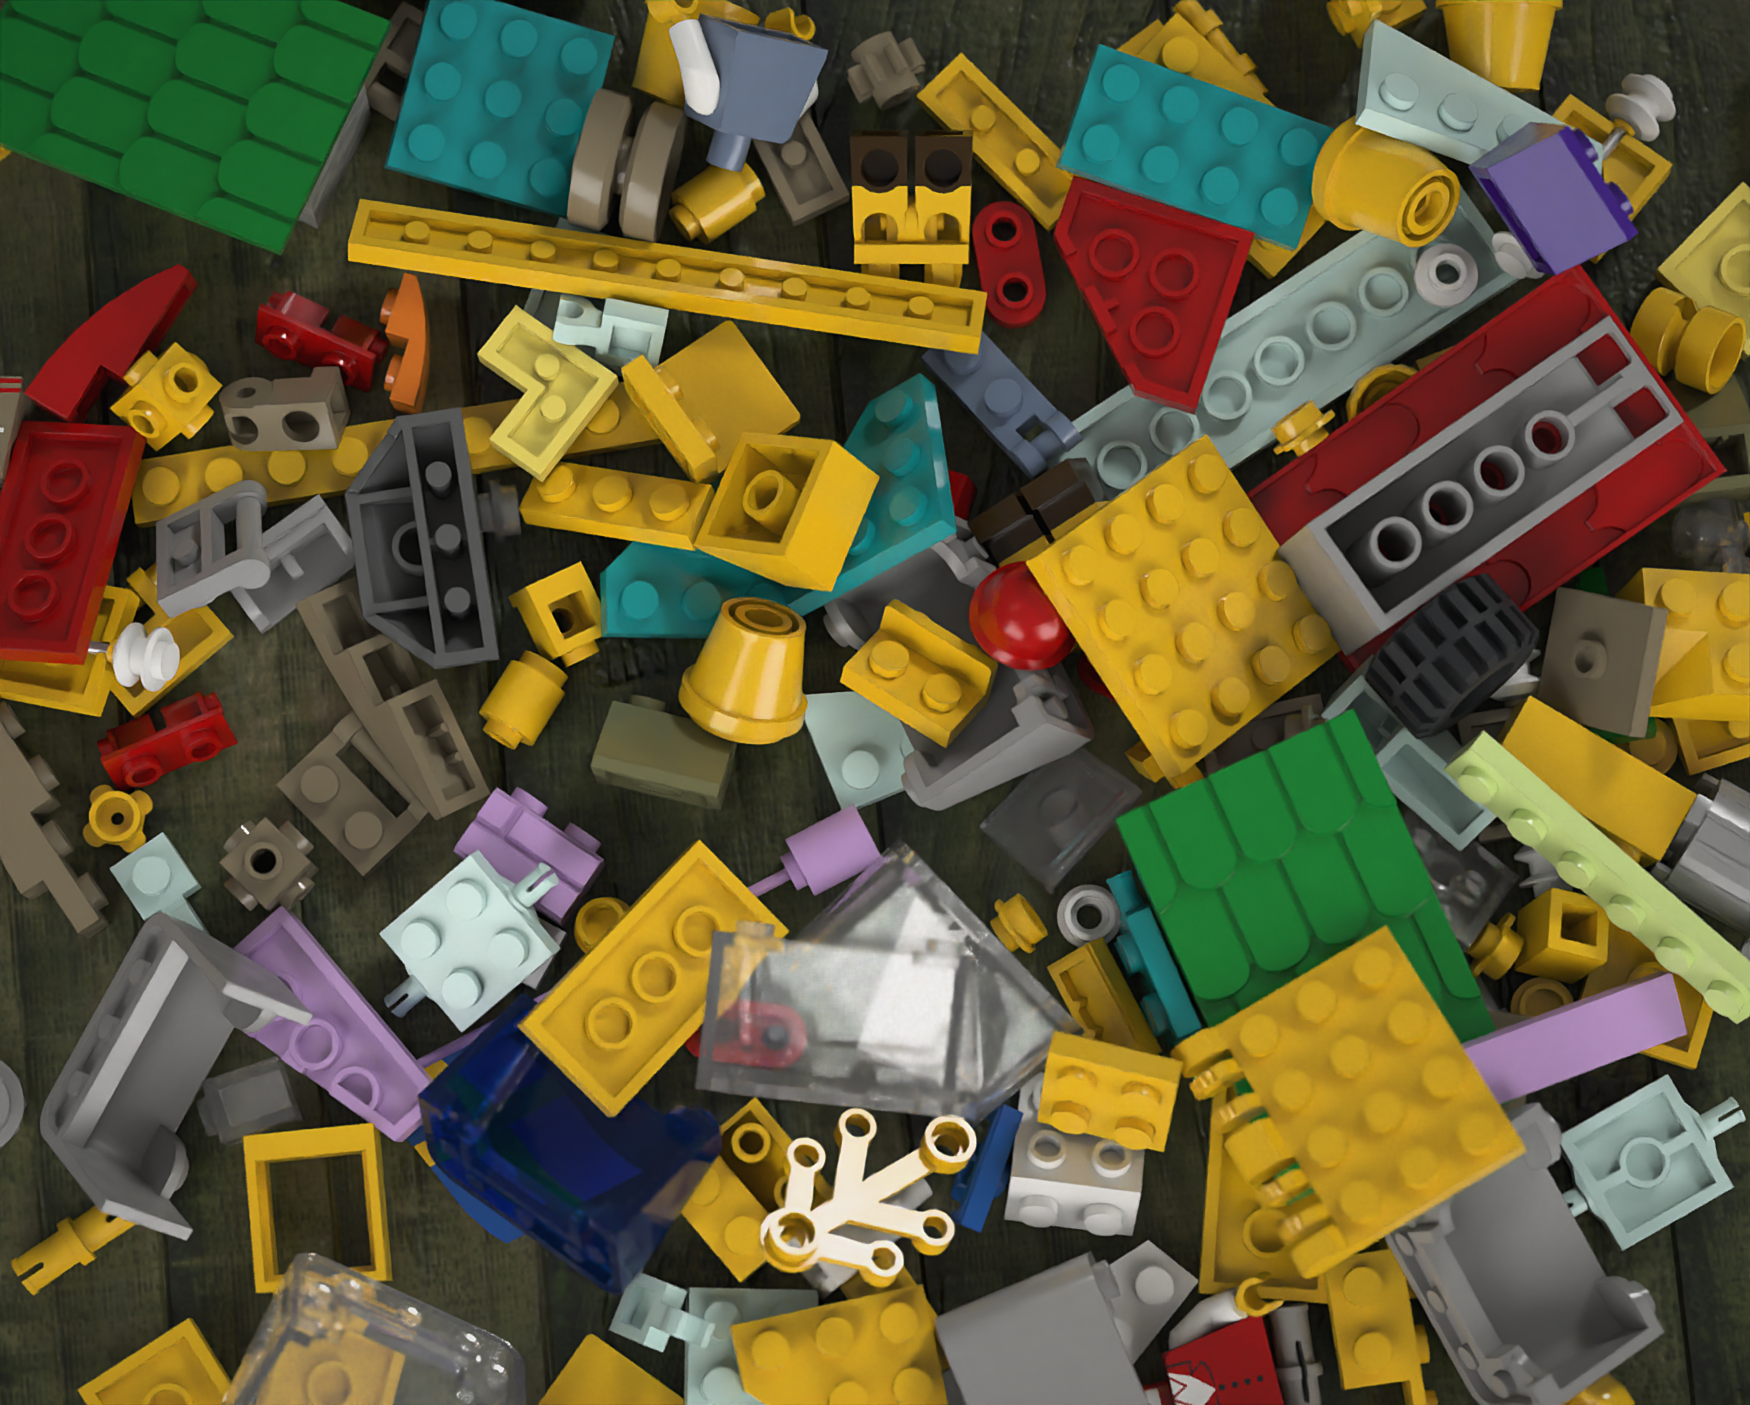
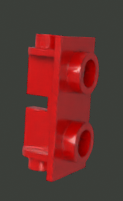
[255,290,390,394]
[97,691,238,792]

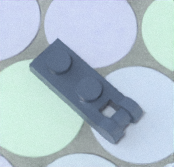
[921,331,1082,480]

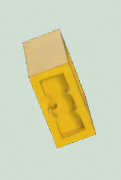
[243,1123,393,1305]

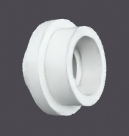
[1414,244,1478,308]
[1057,884,1121,948]

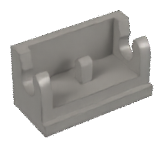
[230,494,356,634]

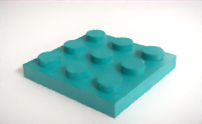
[383,0,615,219]

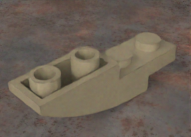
[0,700,110,939]

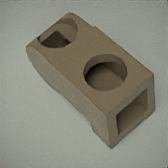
[219,366,351,451]

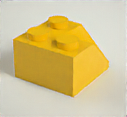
[693,431,880,592]
[1615,568,1750,722]

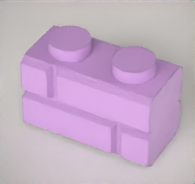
[453,787,606,928]

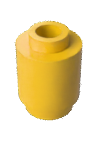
[668,162,765,245]
[479,650,568,750]

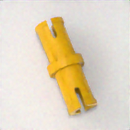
[10,1205,139,1295]

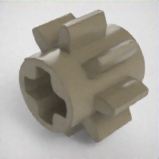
[846,32,925,110]

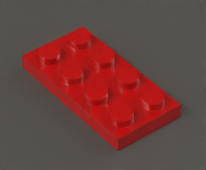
[0,420,147,665]

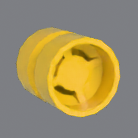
[1630,287,1746,395]

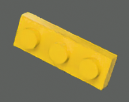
[916,53,1092,232]
[518,461,715,551]

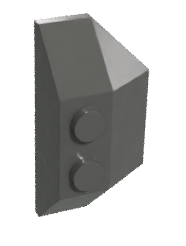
[345,407,499,669]

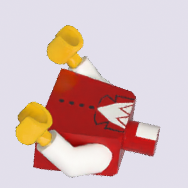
[1142,1271,1284,1405]

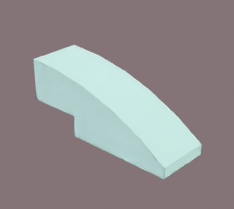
[1321,654,1497,852]

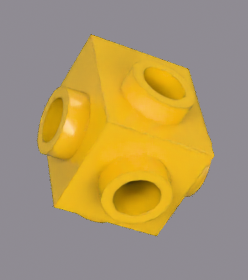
[110,342,223,451]

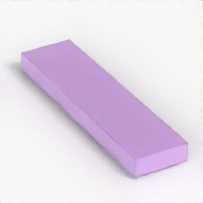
[1461,971,1687,1104]

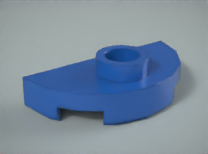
[950,1104,1024,1233]

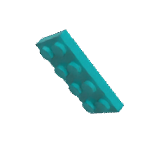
[1055,44,1335,251]

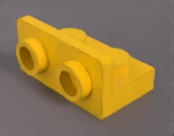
[840,599,998,748]

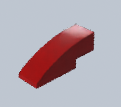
[24,264,198,424]

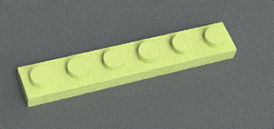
[1443,731,1750,1024]

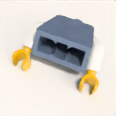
[647,0,829,172]

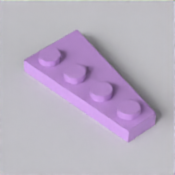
[233,905,450,1143]

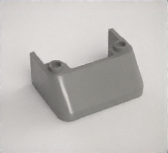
[40,912,313,1241]

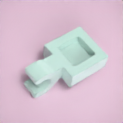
[552,293,669,369]
[109,832,210,935]
[609,1269,715,1352]

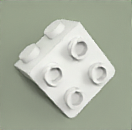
[1004,1072,1145,1236]

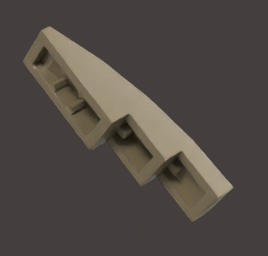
[295,576,491,820]

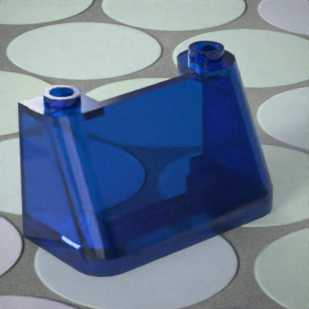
[417,993,722,1295]

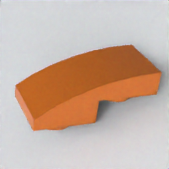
[380,272,431,415]

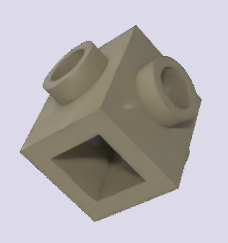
[219,817,319,913]

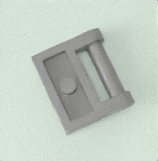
[156,480,270,619]

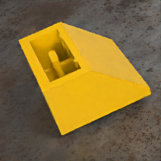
[656,1097,833,1283]

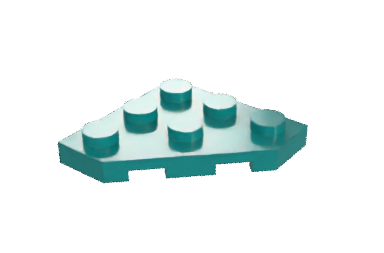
[784,373,957,617]
[600,474,791,638]

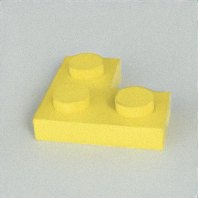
[477,305,619,482]

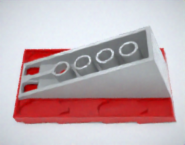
[1246,264,1727,674]

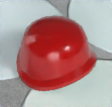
[968,561,1076,671]

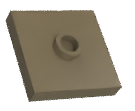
[1537,587,1669,738]

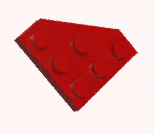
[1053,176,1255,415]

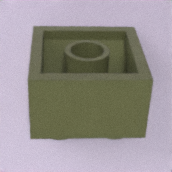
[590,695,738,812]

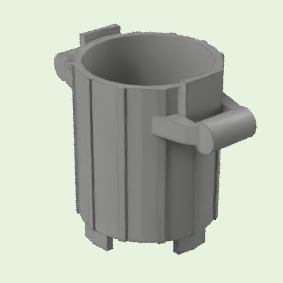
[1649,773,1750,961]

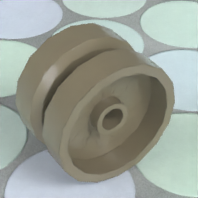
[567,88,687,243]

